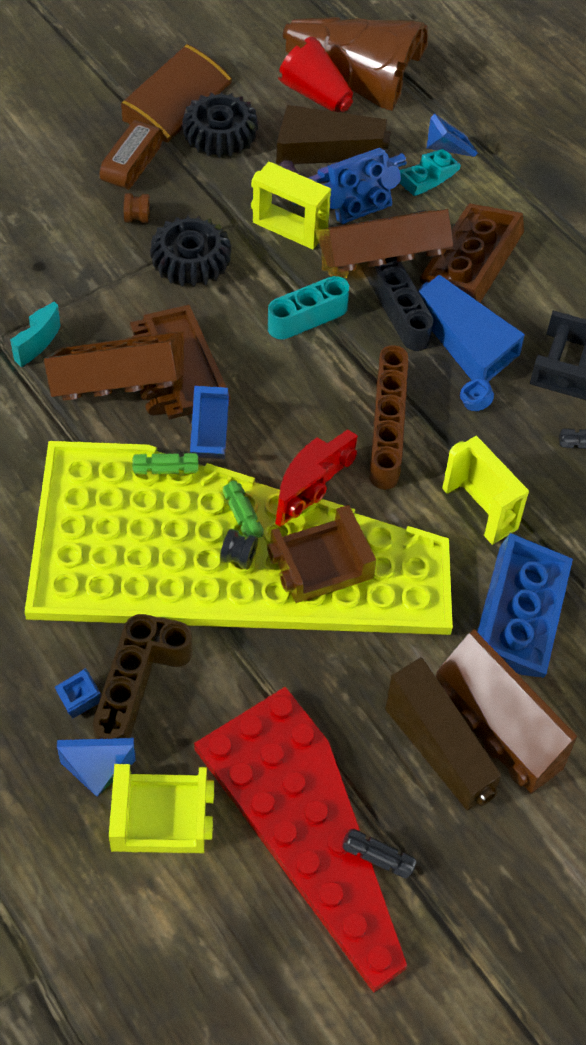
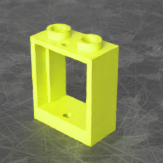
[251,162,331,250]

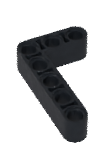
[359,210,433,351]

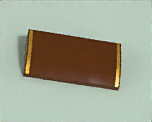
[121,44,232,143]

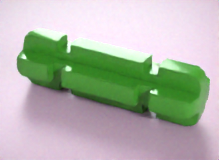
[132,453,199,474]
[222,481,264,538]

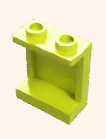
[442,436,529,545]
[109,764,214,853]

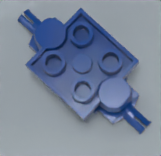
[292,148,407,224]

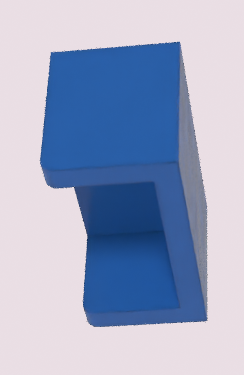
[190,386,229,459]

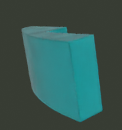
[399,149,461,196]
[10,302,61,367]

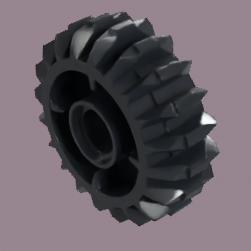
[182,91,259,158]
[150,214,231,288]

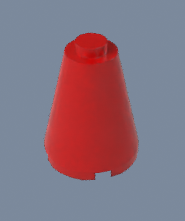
[278,37,353,113]

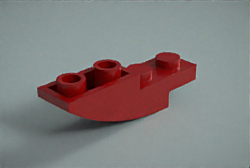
[275,429,358,527]

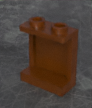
[267,505,376,603]

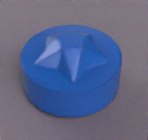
[460,379,494,411]

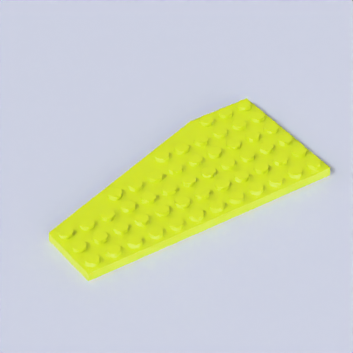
[25,441,453,635]

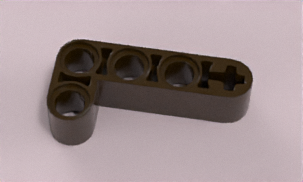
[93,614,193,739]

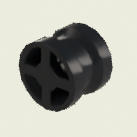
[220,528,258,570]

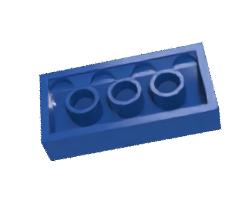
[477,533,573,678]

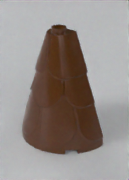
[283,17,428,111]

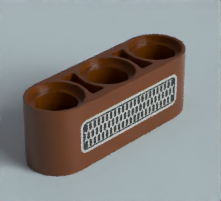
[100,120,163,190]

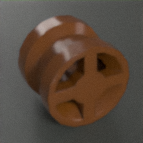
[124,193,150,223]

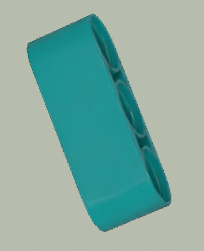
[267,276,349,339]

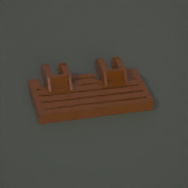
[126,304,231,420]

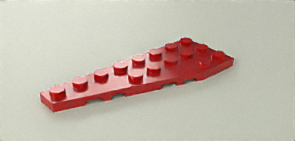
[194,687,407,993]

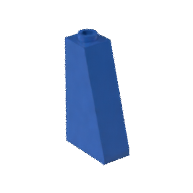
[418,275,525,382]

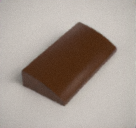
[420,203,524,303]

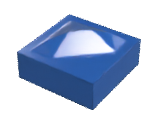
[55,668,102,719]

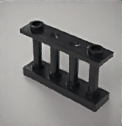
[530,310,586,400]

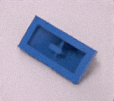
[426,114,478,157]
[57,738,136,797]

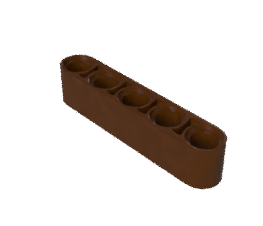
[370,345,408,490]

